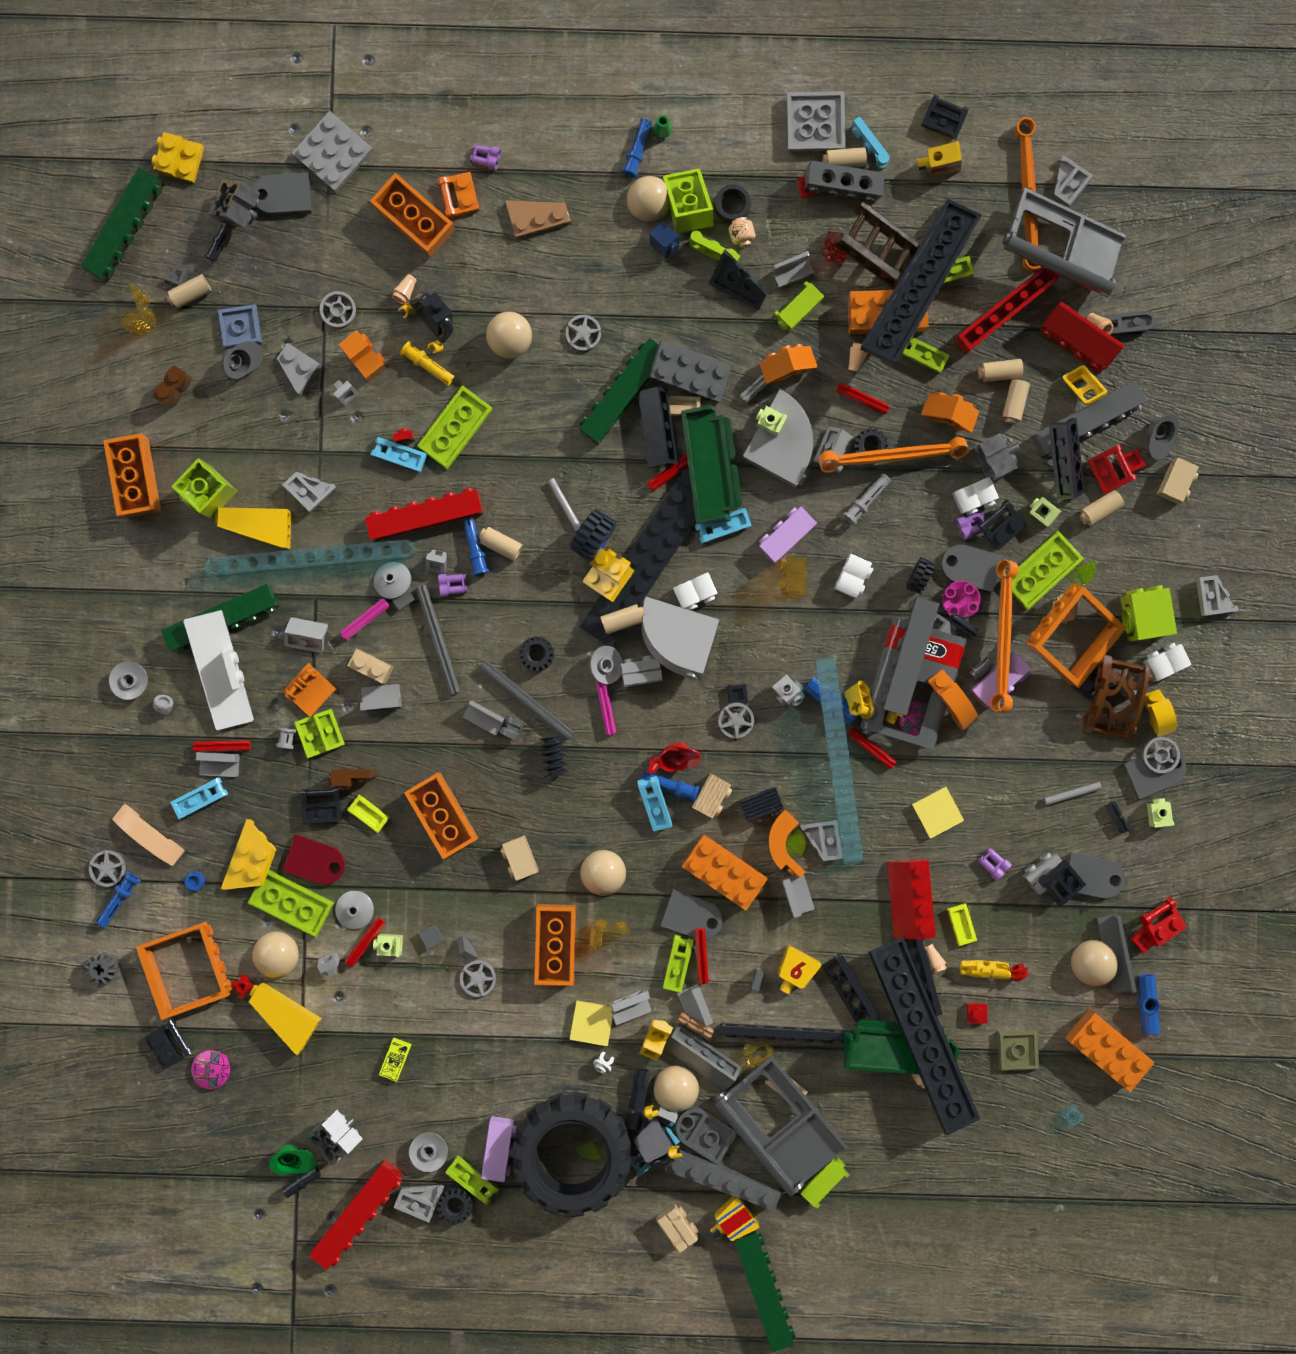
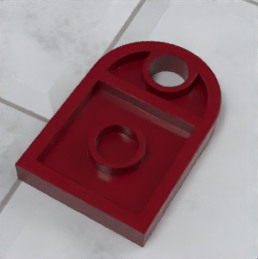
[283,834,346,884]

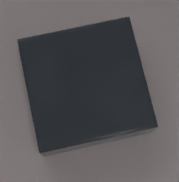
[727,684,748,704]

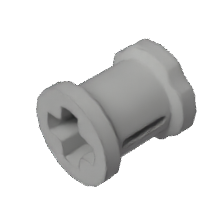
[276,727,296,749]

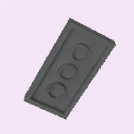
[649,340,731,403]

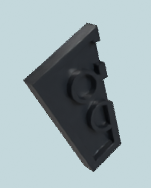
[709,249,768,310]

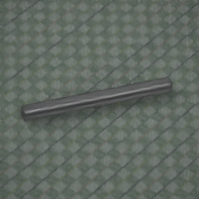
[416,585,460,695]
[480,661,573,740]

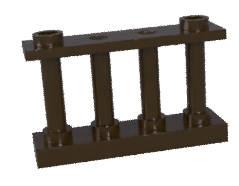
[834,202,920,289]

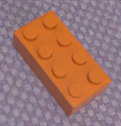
[370,173,455,258]
[848,290,928,335]
[103,433,161,519]
[404,772,479,859]
[682,834,768,910]
[534,904,576,986]
[1065,1009,1155,1092]

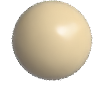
[627,176,670,222]
[486,312,532,359]
[580,850,626,896]
[252,932,299,978]
[1071,940,1118,986]
[653,1066,699,1112]

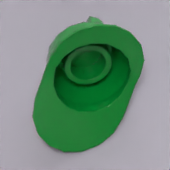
[269,1144,317,1175]

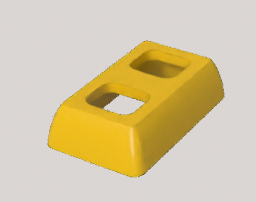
[1063,365,1107,407]

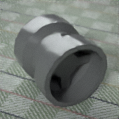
[499,715,524,740]

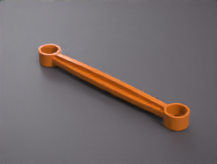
[1014,117,1041,272]
[818,437,969,473]
[990,559,1018,713]

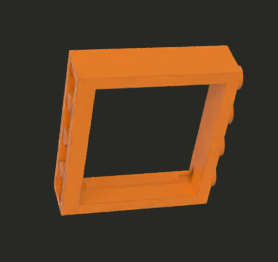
[1025,583,1126,688]
[136,921,232,1020]

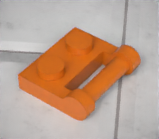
[437,172,480,218]

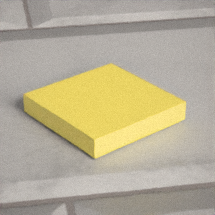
[911,787,964,839]
[570,1000,613,1046]

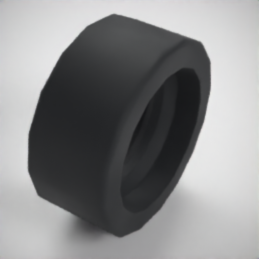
[714,184,751,224]

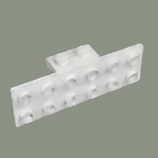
[184,610,254,730]

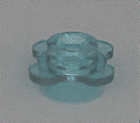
[1061,1104,1084,1127]

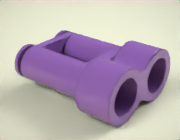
[470,144,501,170]
[956,511,984,540]
[438,574,467,597]
[977,848,1012,881]

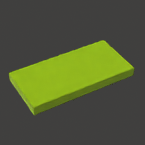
[417,385,493,470]
[1012,531,1084,610]
[248,870,334,938]

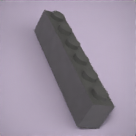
[1031,381,1147,457]
[880,597,939,716]
[665,1149,781,1211]

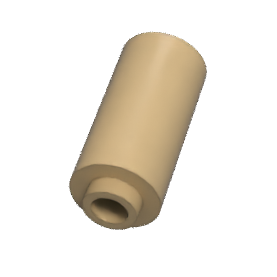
[823,147,867,168]
[166,274,212,309]
[978,359,1023,382]
[1002,380,1030,425]
[1080,490,1124,526]
[479,527,523,561]
[601,604,645,635]

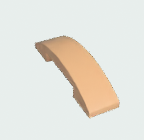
[113,804,185,866]

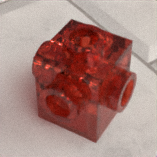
[819,231,847,264]

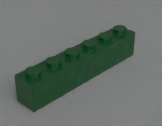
[81,167,164,282]
[579,338,659,445]
[161,584,280,654]
[735,1230,796,1353]

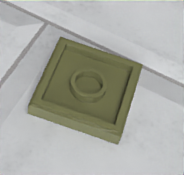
[998,1029,1039,1071]

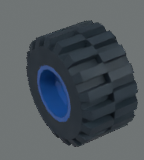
[570,509,616,562]

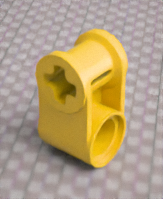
[844,681,875,720]

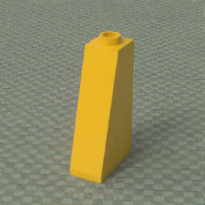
[215,507,291,550]
[249,982,322,1055]

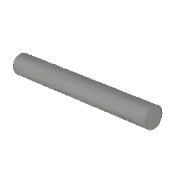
[548,478,581,531]
[1044,782,1102,806]

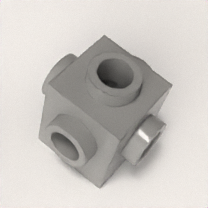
[772,674,805,709]

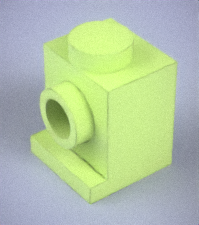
[756,406,787,436]
[1030,497,1062,527]
[1147,798,1174,828]
[373,934,403,957]

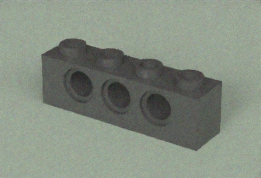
[804,161,885,203]

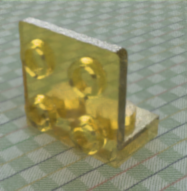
[120,283,156,336]
[779,554,806,596]
[589,919,630,951]

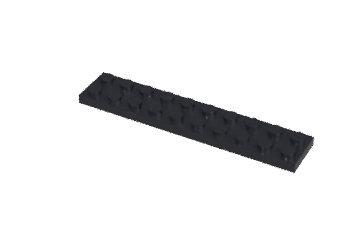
[860,199,982,366]
[580,468,696,647]
[868,936,980,1135]

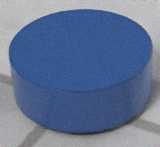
[184,871,205,891]

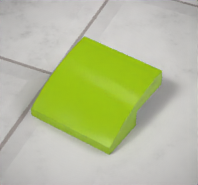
[294,709,345,759]

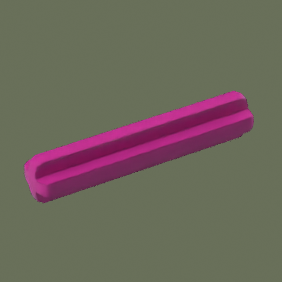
[340,599,390,640]
[596,681,616,735]

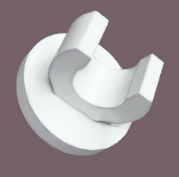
[593,1052,614,1074]

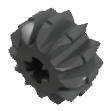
[84,952,119,985]

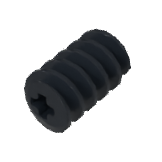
[540,737,568,777]

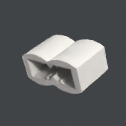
[952,477,999,516]
[834,554,873,599]
[673,573,717,610]
[1143,643,1191,681]

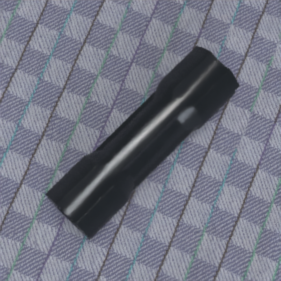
[625,1068,651,1130]

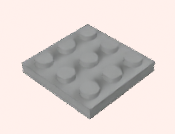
[787,91,845,152]
[292,111,373,192]

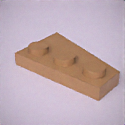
[505,200,571,239]

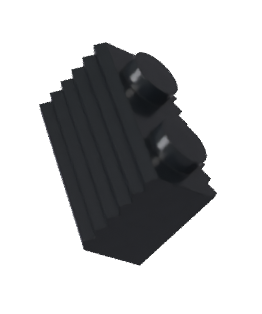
[739,786,784,824]

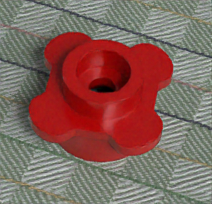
[1009,963,1028,982]
[231,975,254,998]

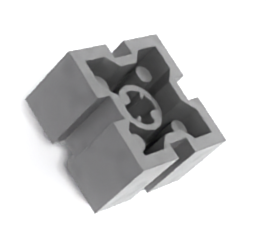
[208,179,260,228]
[972,433,1020,482]
[306,1110,363,1166]

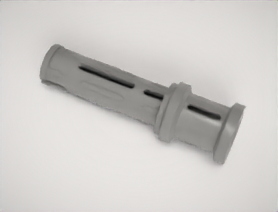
[842,473,891,525]

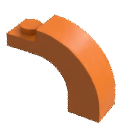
[927,669,978,732]
[769,810,806,878]

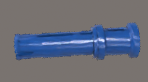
[621,118,652,178]
[462,517,490,576]
[641,771,700,802]
[96,872,141,928]

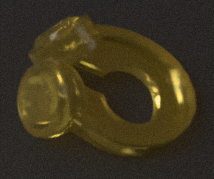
[743,1040,773,1069]

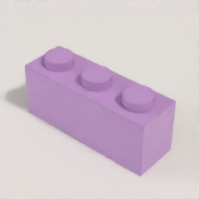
[758,506,817,564]
[969,652,1031,708]
[481,1116,517,1182]

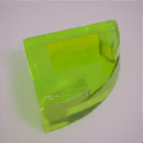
[1076,560,1096,585]
[786,828,806,855]
[575,1139,601,1160]

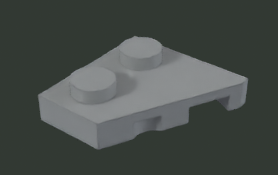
[1054,155,1093,208]
[277,343,320,395]
[282,472,337,513]
[1196,575,1239,616]
[800,820,843,861]
[394,1185,444,1222]

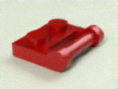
[1087,444,1137,494]
[1140,897,1187,947]

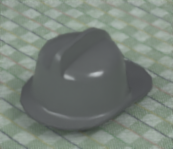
[220,341,263,379]
[1147,414,1179,460]

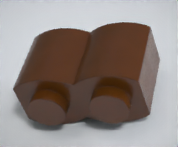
[153,365,192,409]

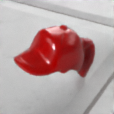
[647,742,701,774]

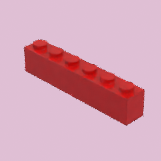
[954,267,1060,355]
[365,488,484,542]
[309,1159,403,1270]

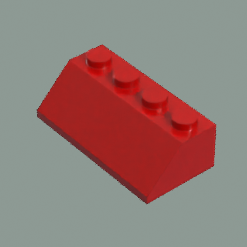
[1039,302,1125,372]
[887,858,936,940]

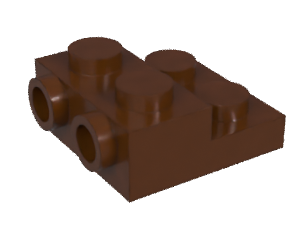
[328,769,377,790]

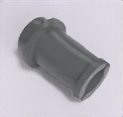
[969,657,994,681]

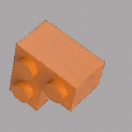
[338,330,386,382]
[759,344,817,384]
[921,392,980,433]

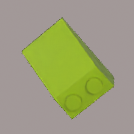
[663,168,714,233]

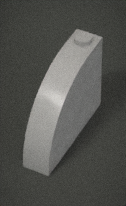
[742,389,813,488]
[641,597,719,681]

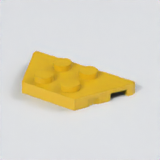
[221,819,277,890]

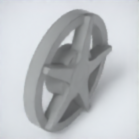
[320,291,356,328]
[566,315,601,351]
[718,703,754,738]
[1143,737,1180,773]
[89,850,126,887]
[460,960,496,997]

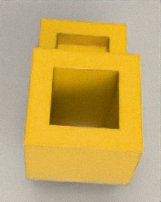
[1144,689,1177,737]
[639,1020,673,1061]

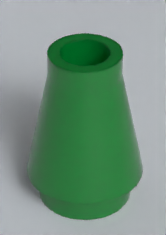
[653,115,672,138]

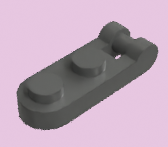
[1101,311,1156,335]

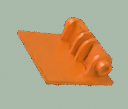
[283,663,336,717]

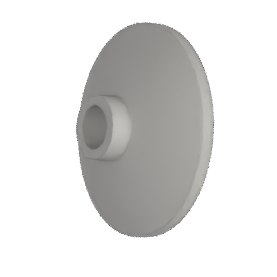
[374,562,411,599]
[590,646,623,684]
[109,661,148,700]
[335,891,374,929]
[409,1132,448,1172]

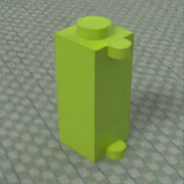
[773,281,824,332]
[799,1157,849,1209]

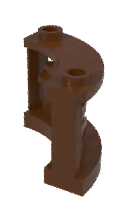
[1082,655,1152,743]

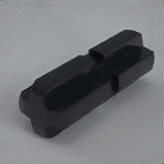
[948,613,978,638]
[1106,801,1130,833]

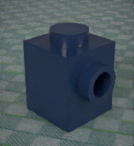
[649,222,679,258]

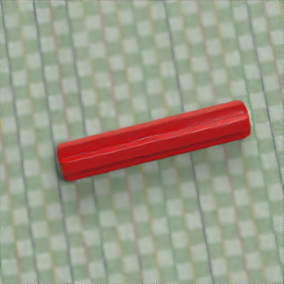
[836,383,890,414]
[647,454,688,491]
[847,728,896,769]
[193,741,251,752]
[345,917,386,967]
[695,928,709,984]

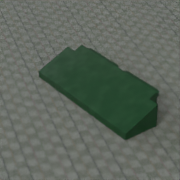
[681,405,742,524]
[844,1019,960,1075]

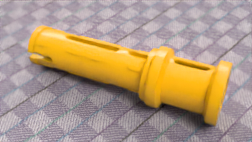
[400,341,455,386]

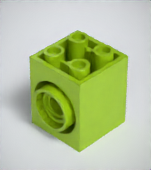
[171,458,238,519]
[1120,585,1177,642]

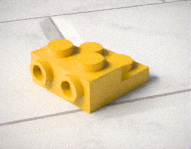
[152,132,204,183]
[582,548,634,602]

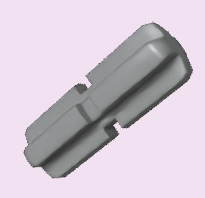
[740,375,767,403]

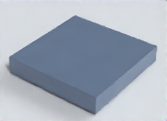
[218,304,262,349]

